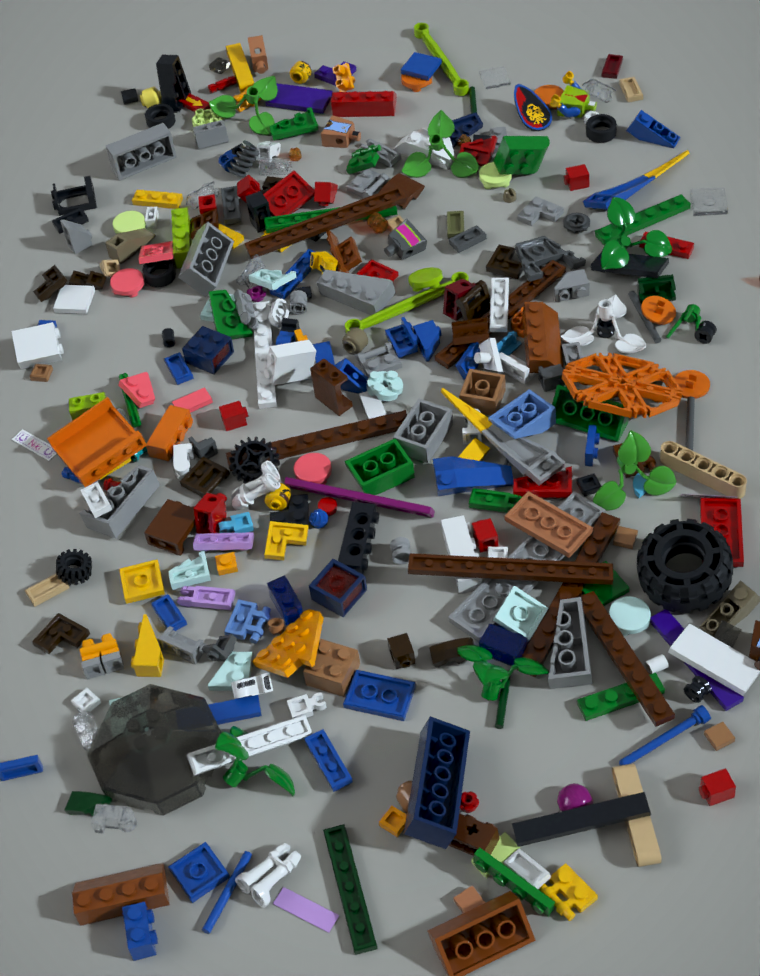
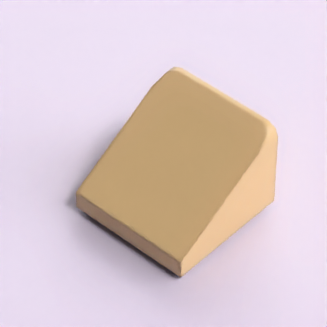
[99,260,120,277]

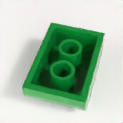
[494,136,550,174]
[345,438,415,495]

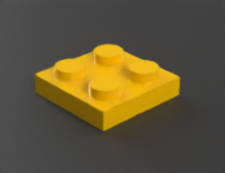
[119,559,165,604]

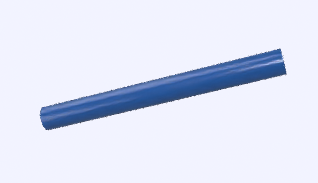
[202,851,252,934]

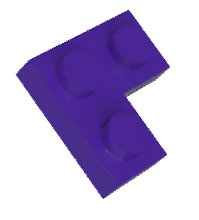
[314,61,357,86]

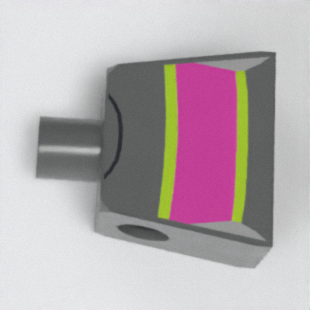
[384,219,427,260]

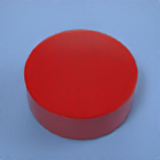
[318,497,337,516]

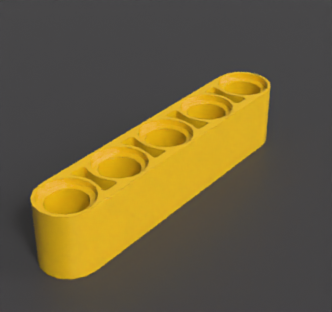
[226,43,254,93]

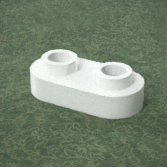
[268,298,290,328]

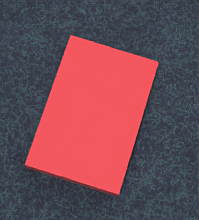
[138,241,174,264]

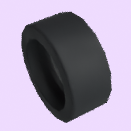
[145,104,176,129]
[586,114,617,143]
[142,260,176,287]

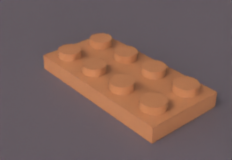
[505,491,593,558]

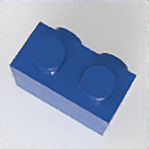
[122,902,158,961]

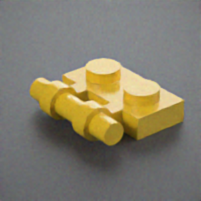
[538,863,598,921]

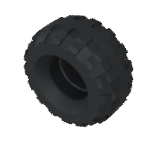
[637,518,733,614]

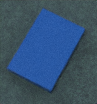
[343,670,416,721]

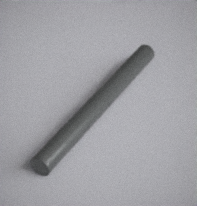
[628,291,661,343]
[686,396,695,451]

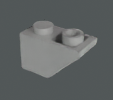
[554,269,590,302]

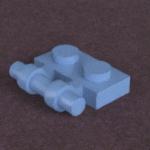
[224,599,271,644]

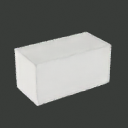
[145,206,159,228]

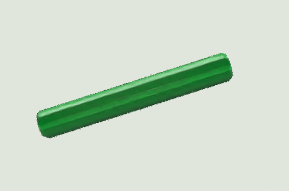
[119,373,141,428]

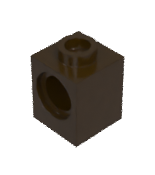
[387,633,416,669]

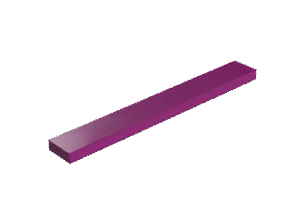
[284,477,435,518]

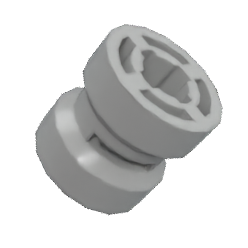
[290,290,307,315]
[390,537,411,565]

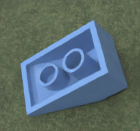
[488,389,556,439]

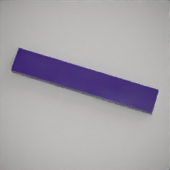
[650,610,744,711]

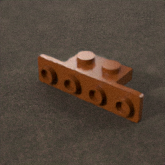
[326,229,362,273]

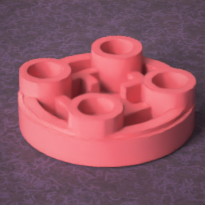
[110,268,145,298]
[294,453,332,485]

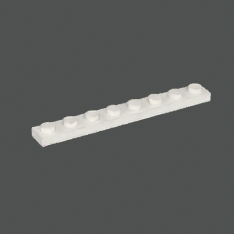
[252,301,277,409]

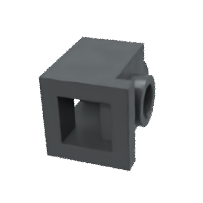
[538,364,565,392]

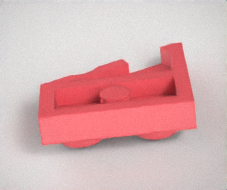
[118,372,155,408]

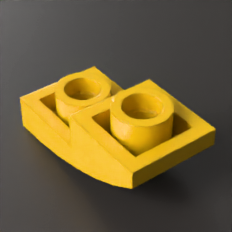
[459,438,490,461]

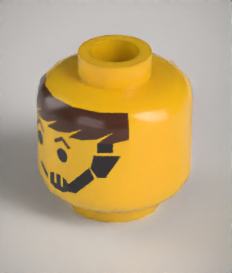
[290,61,312,84]
[264,483,291,511]

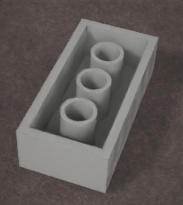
[106,123,177,181]
[178,222,234,296]

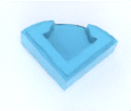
[633,473,647,498]

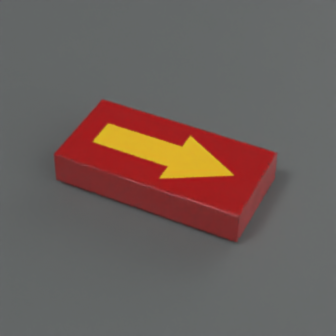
[179,93,210,112]

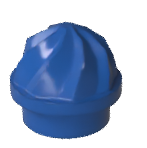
[309,509,328,529]

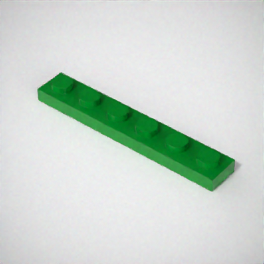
[595,194,691,245]

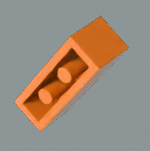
[146,405,193,461]

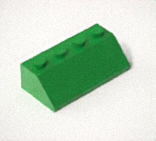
[552,385,629,442]

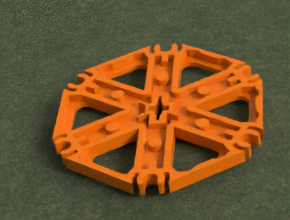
[562,353,683,418]

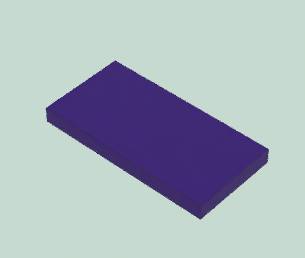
[265,83,333,114]

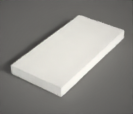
[668,623,760,696]

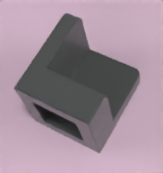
[188,436,218,459]

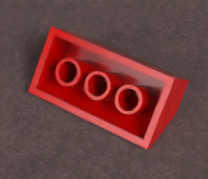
[331,91,397,117]

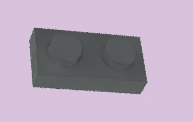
[449,225,487,253]

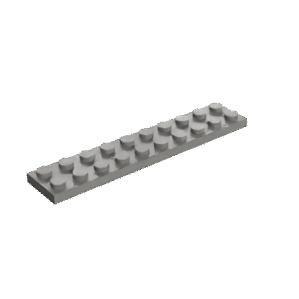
[448,491,606,642]

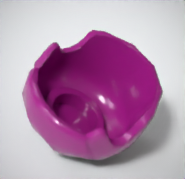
[557,783,593,811]

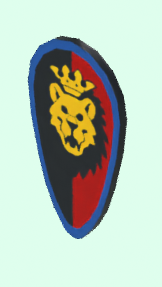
[514,84,552,131]

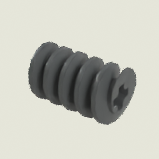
[227,140,260,177]

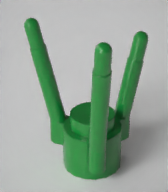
[666,304,701,338]

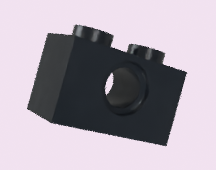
[246,191,271,233]

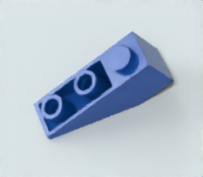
[626,110,681,148]

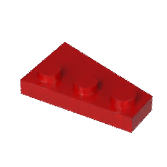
[513,466,572,498]

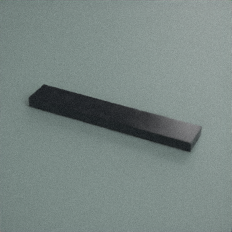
[512,792,651,847]

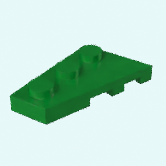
[269,107,319,141]
[208,290,253,339]

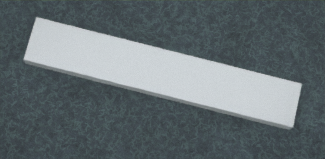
[186,715,313,776]

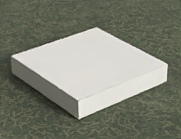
[53,285,95,314]

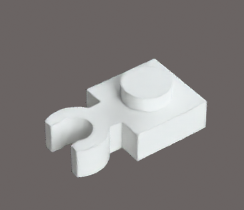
[287,692,327,719]

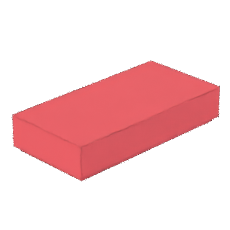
[172,387,213,413]

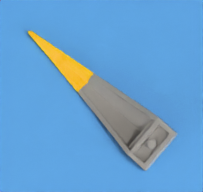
[441,388,566,485]

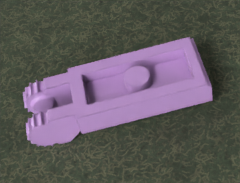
[177,586,235,610]

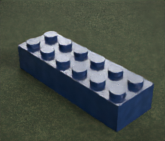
[404,716,470,849]

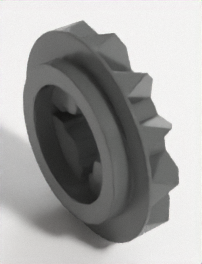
[563,213,590,233]

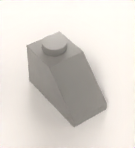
[60,219,92,254]

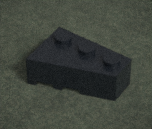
[156,55,191,112]

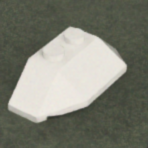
[394,128,456,170]

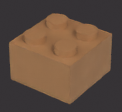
[459,369,506,416]
[303,639,360,697]

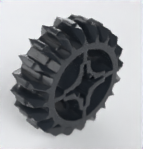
[229,436,280,484]

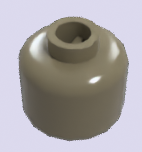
[342,328,368,354]

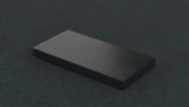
[591,252,669,278]

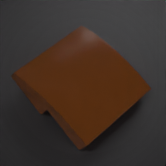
[378,173,425,209]
[452,317,489,345]

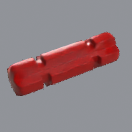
[208,76,237,93]

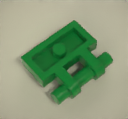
[346,145,381,174]

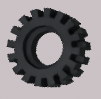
[56,549,92,585]

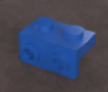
[385,317,419,358]

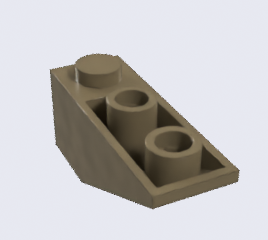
[105,228,156,264]
[699,580,760,639]

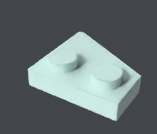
[249,269,297,290]
[168,550,211,590]
[208,652,254,691]

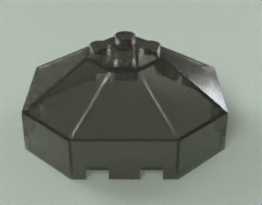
[87,684,221,816]

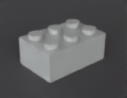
[393,399,453,463]

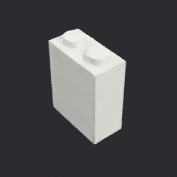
[12,322,64,369]
[264,340,316,386]

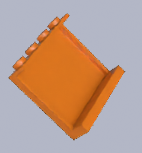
[47,397,147,487]

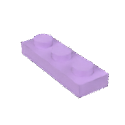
[193,532,254,551]

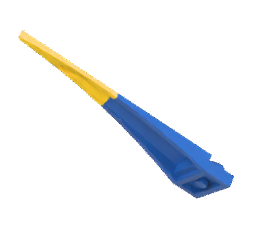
[583,150,689,210]

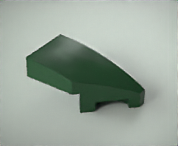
[65,791,113,817]

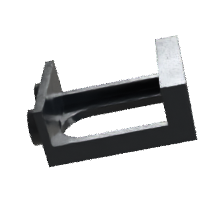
[51,176,97,216]

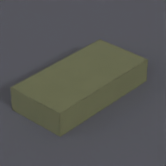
[447,211,464,239]

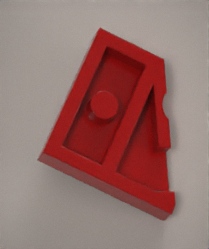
[459,135,498,166]

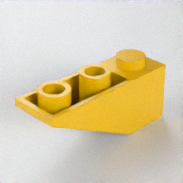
[131,614,164,677]

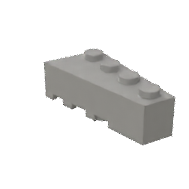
[316,270,396,315]
[79,465,160,539]
[548,597,593,689]

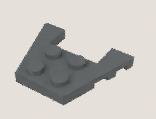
[515,236,586,282]

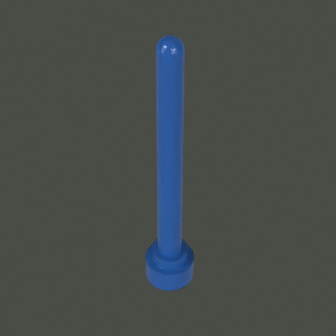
[619,705,711,766]

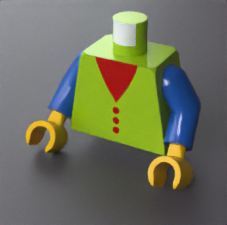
[550,71,597,118]

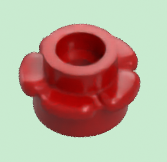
[460,791,479,813]

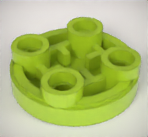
[408,267,443,291]

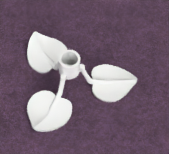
[561,294,646,354]

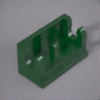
[637,274,676,304]

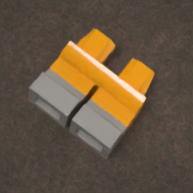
[80,633,125,679]

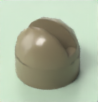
[503,188,516,203]

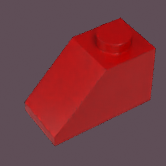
[314,182,338,206]

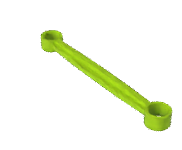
[414,22,469,96]
[345,272,469,333]

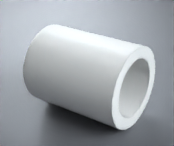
[644,654,669,674]

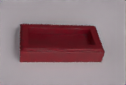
[602,54,623,79]

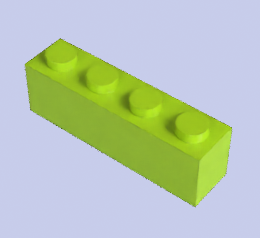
[171,207,192,269]

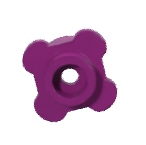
[247,286,266,302]

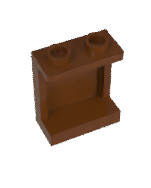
[310,359,353,416]
[144,499,195,556]

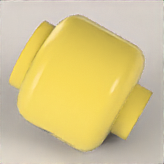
[140,87,162,108]

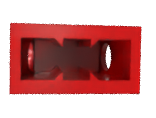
[193,493,227,534]

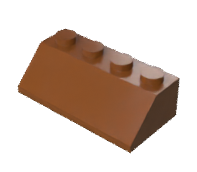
[522,302,563,373]
[72,863,170,926]
[427,891,536,976]

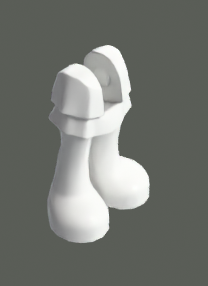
[232,460,281,509]
[235,843,301,908]

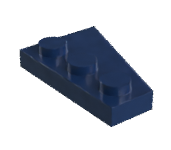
[450,112,483,148]

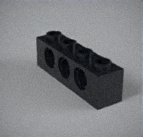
[338,502,379,574]

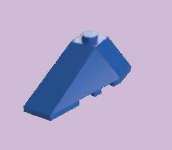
[432,456,514,496]

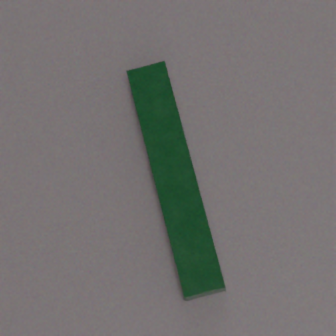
[323,824,378,955]

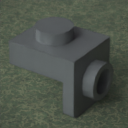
[201,634,237,661]

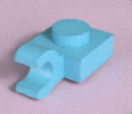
[218,512,254,533]

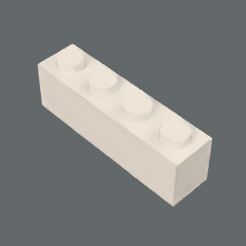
[441,515,485,594]

